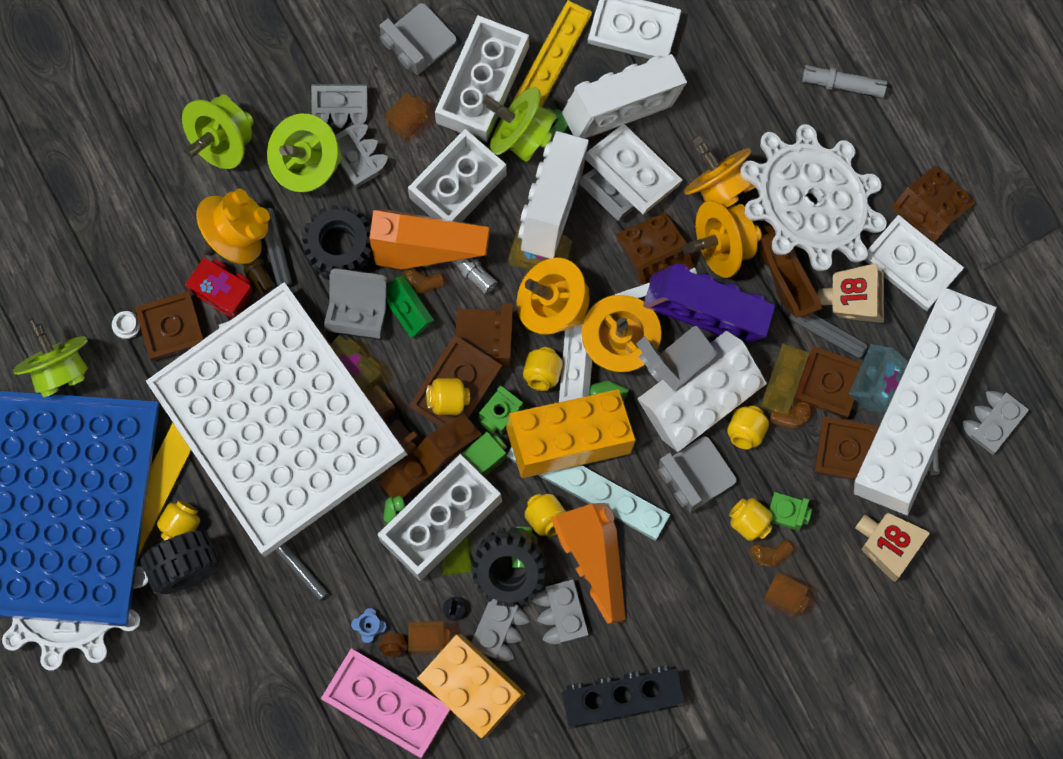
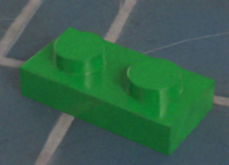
[386,276,434,339]

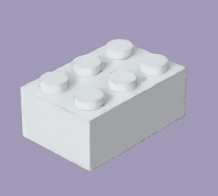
[408,129,507,222]

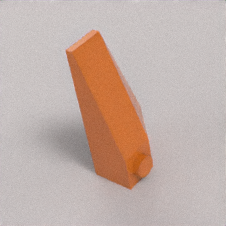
[370,209,491,269]
[551,503,626,624]

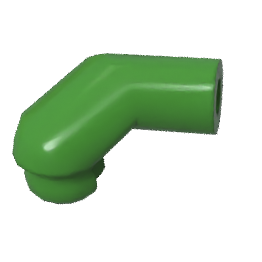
[589,380,629,402]
[383,496,405,524]

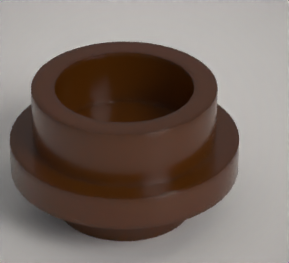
[378,633,407,657]

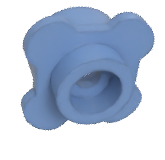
[351,608,386,643]

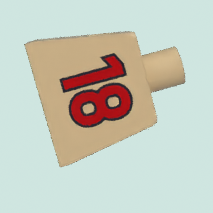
[818,264,884,323]
[855,513,930,582]

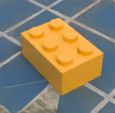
[417,634,526,739]

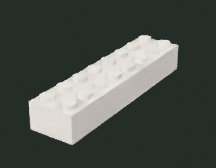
[854,287,996,516]

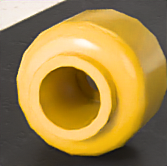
[523,347,563,391]
[426,378,470,415]
[727,406,769,450]
[525,494,566,537]
[729,498,773,541]
[157,500,200,540]

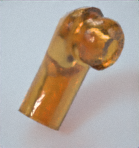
[402,268,444,293]
[769,402,811,429]
[749,540,794,567]

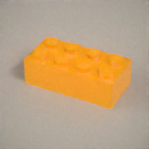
[506,389,635,478]

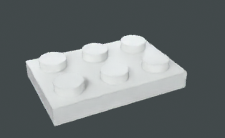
[588,0,681,59]
[585,124,682,215]
[864,215,964,311]

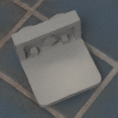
[380,3,456,76]
[324,269,387,339]
[636,326,717,391]
[658,437,736,513]

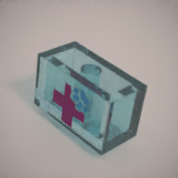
[849,344,909,413]

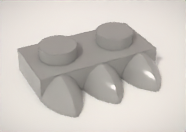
[311,84,368,128]
[335,124,388,188]
[579,168,635,221]
[963,391,1029,455]
[532,580,588,645]
[471,599,530,661]

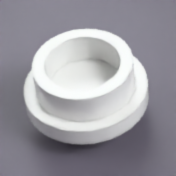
[112,311,140,339]

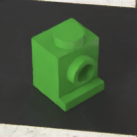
[479,385,523,435]

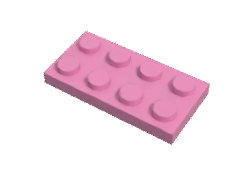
[321,648,450,759]

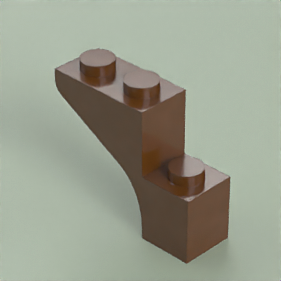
[757,223,822,318]
[379,413,481,500]

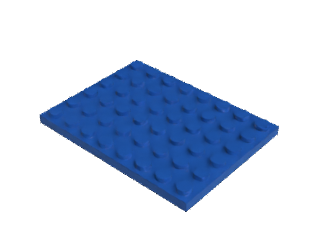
[0,391,160,627]

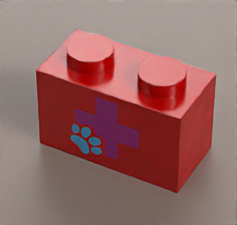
[185,257,254,319]

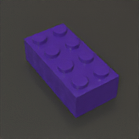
[643,264,775,345]

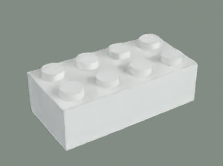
[435,16,529,143]
[562,54,687,139]
[518,131,589,259]
[638,331,767,452]
[377,454,502,581]

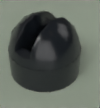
[443,597,466,621]

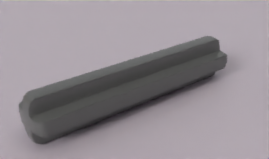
[265,208,292,287]
[789,313,867,358]

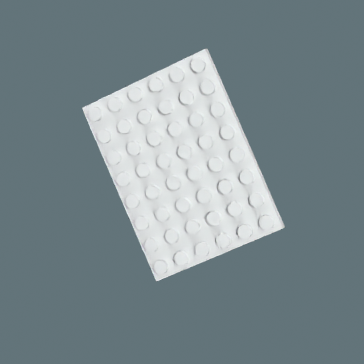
[146,282,407,557]

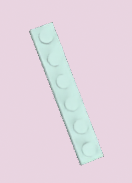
[507,447,670,541]

